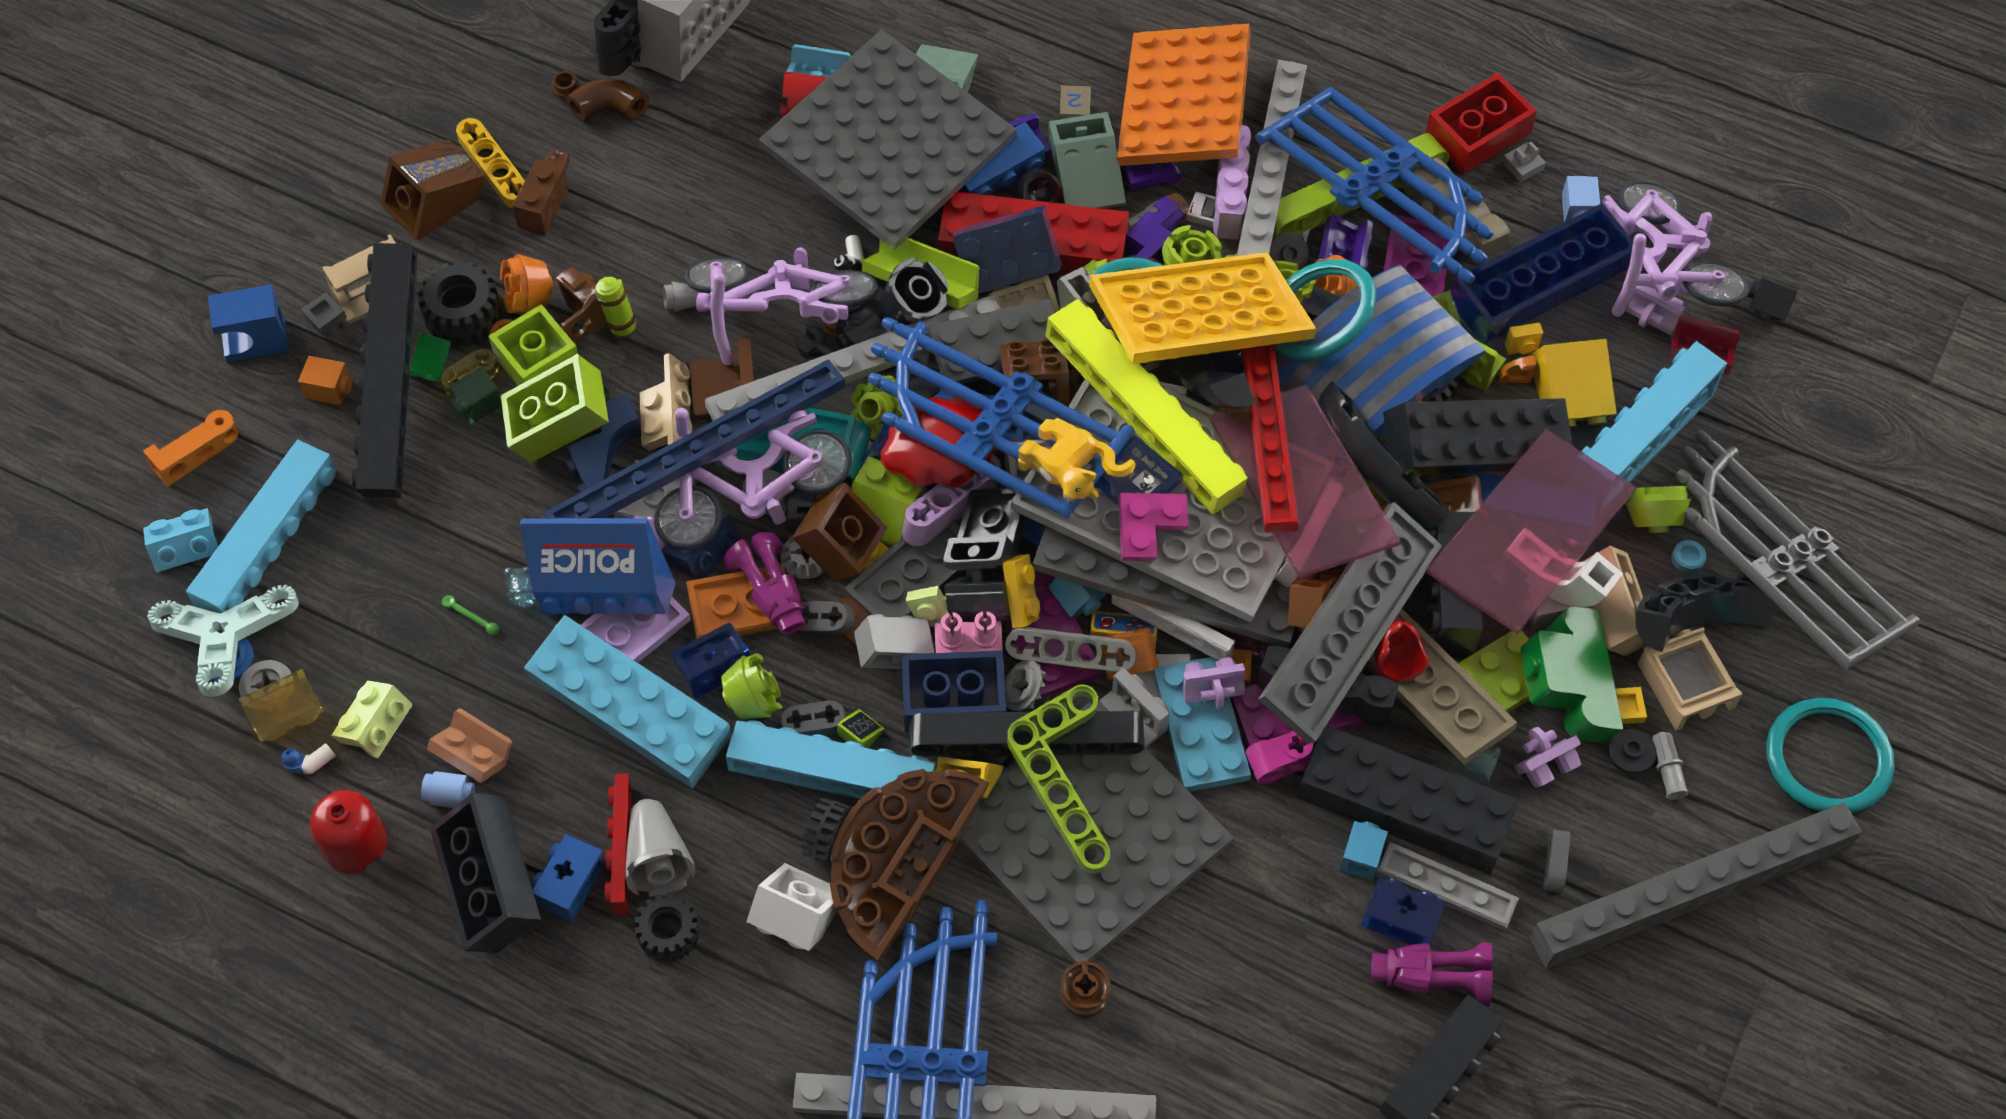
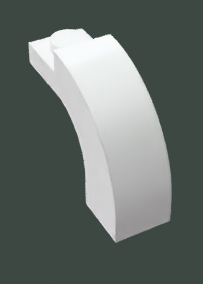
[1502,529,1624,607]

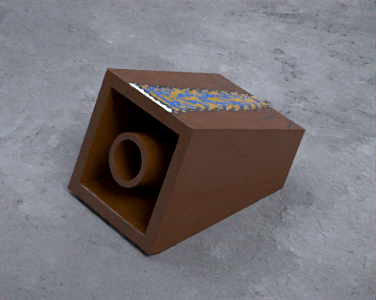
[380,139,485,240]

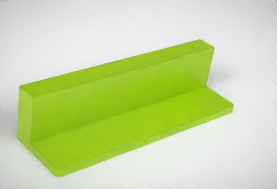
[862,238,979,310]

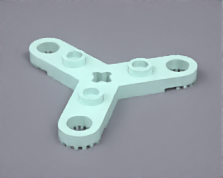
[147,585,299,697]

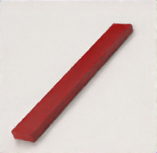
[1241,344,1299,533]

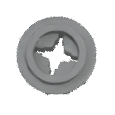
[780,535,825,579]
[239,660,294,711]
[1004,660,1046,712]

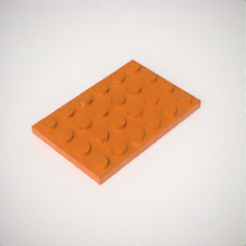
[1117,24,1251,166]

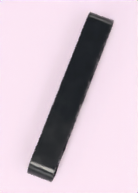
[909,711,1145,757]

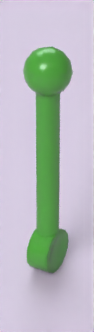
[442,595,499,636]

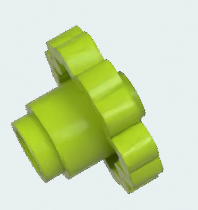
[851,376,904,440]

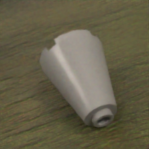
[625,799,695,897]

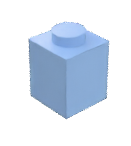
[1562,176,1600,225]

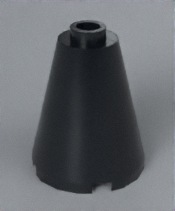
[875,258,948,326]

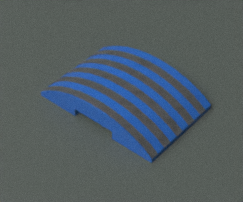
[1276,265,1486,470]

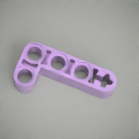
[902,454,1001,546]

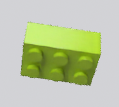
[501,354,609,463]

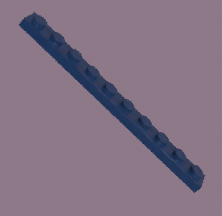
[544,359,846,519]

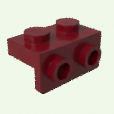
[1667,315,1741,376]

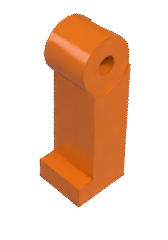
[143,410,238,487]

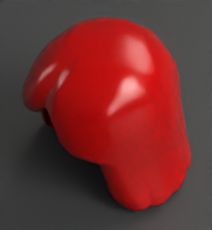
[1373,620,1429,682]

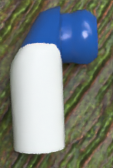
[281,743,336,774]

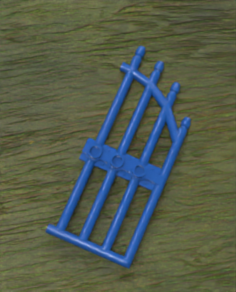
[1255,86,1494,284]
[868,317,1135,518]
[847,900,997,1119]

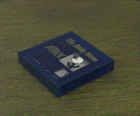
[1094,435,1184,506]

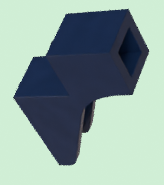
[565,393,641,493]

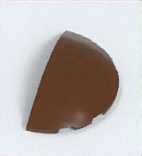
[830,769,989,961]

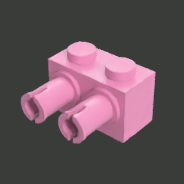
[935,612,1003,653]

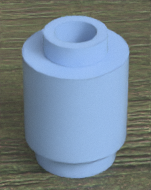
[421,771,475,808]

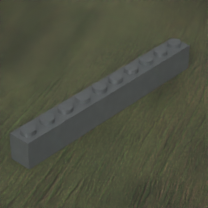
[1530,802,1862,969]

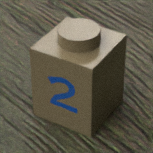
[1060,85,1091,119]

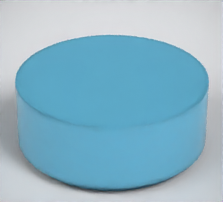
[1671,540,1706,574]

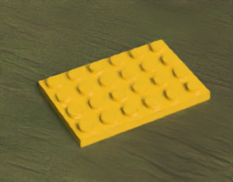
[1089,252,1316,364]

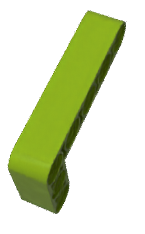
[1007,685,1110,874]

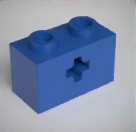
[531,834,606,922]

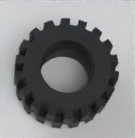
[418,261,502,347]

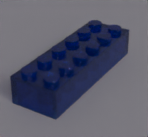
[1447,203,1633,344]

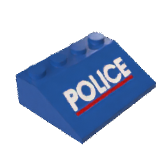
[520,518,676,615]

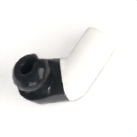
[834,235,864,271]

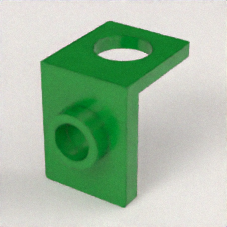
[410,333,451,382]

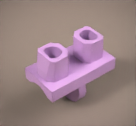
[1625,286,1685,335]
[1183,657,1245,709]
[1514,727,1582,788]

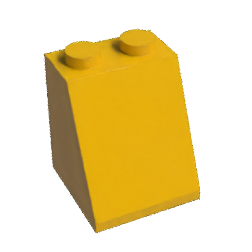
[1528,339,1617,428]

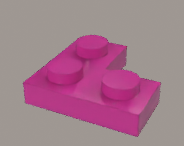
[1118,493,1188,562]

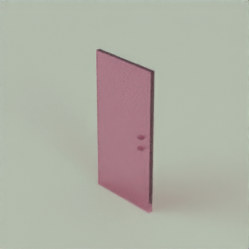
[1209,385,1401,578]
[1426,429,1637,634]

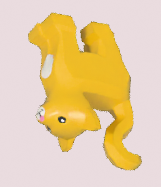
[1018,418,1136,502]

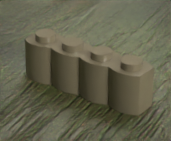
[1402,158,1511,257]

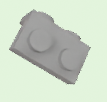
[1099,667,1170,748]

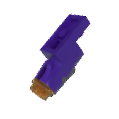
[1125,193,1189,264]

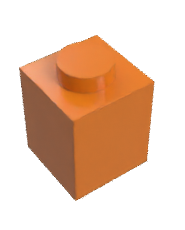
[298,356,352,405]

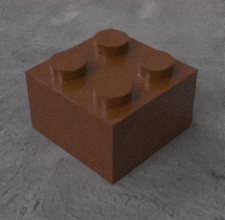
[792,483,887,582]

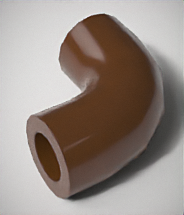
[566,78,649,121]

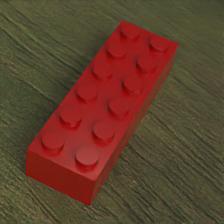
[938,192,1129,276]

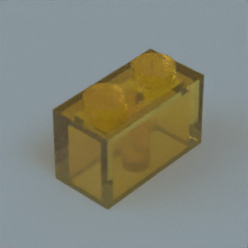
[240,669,324,742]

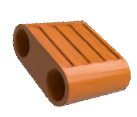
[1102,628,1159,679]

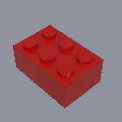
[1425,72,1537,175]

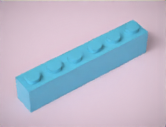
[186,439,336,614]
[726,720,935,799]

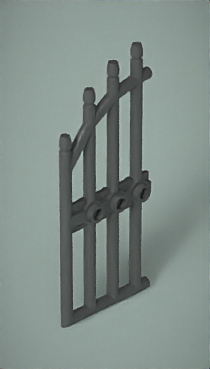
[1675,430,1920,670]

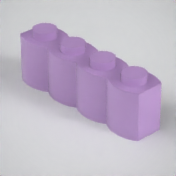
[1213,125,1251,239]

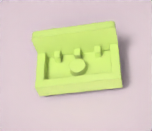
[331,681,412,758]

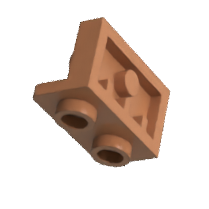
[427,708,512,783]

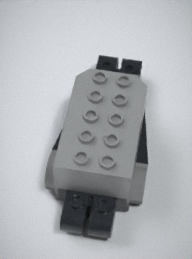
[594,0,750,82]

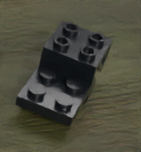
[943,488,1027,622]

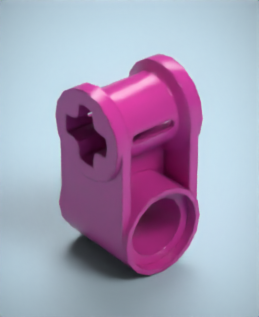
[1245,731,1313,784]

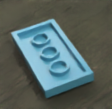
[1153,657,1251,792]

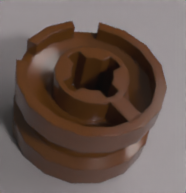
[1060,961,1110,1018]

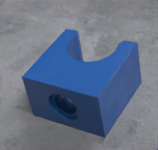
[208,284,290,363]

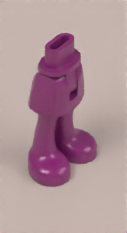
[724,532,806,635]
[1371,942,1493,1007]

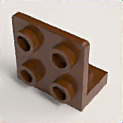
[690,338,755,418]
[1000,339,1070,406]

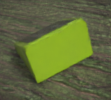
[836,709,885,748]

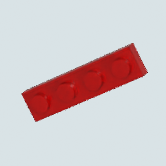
[605,773,632,915]

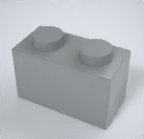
[854,614,935,669]

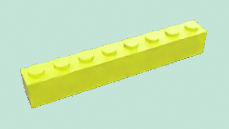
[1045,299,1248,515]

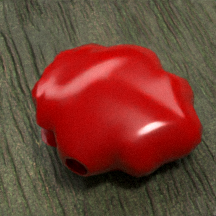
[880,397,997,488]

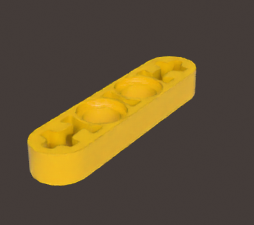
[456,118,525,208]

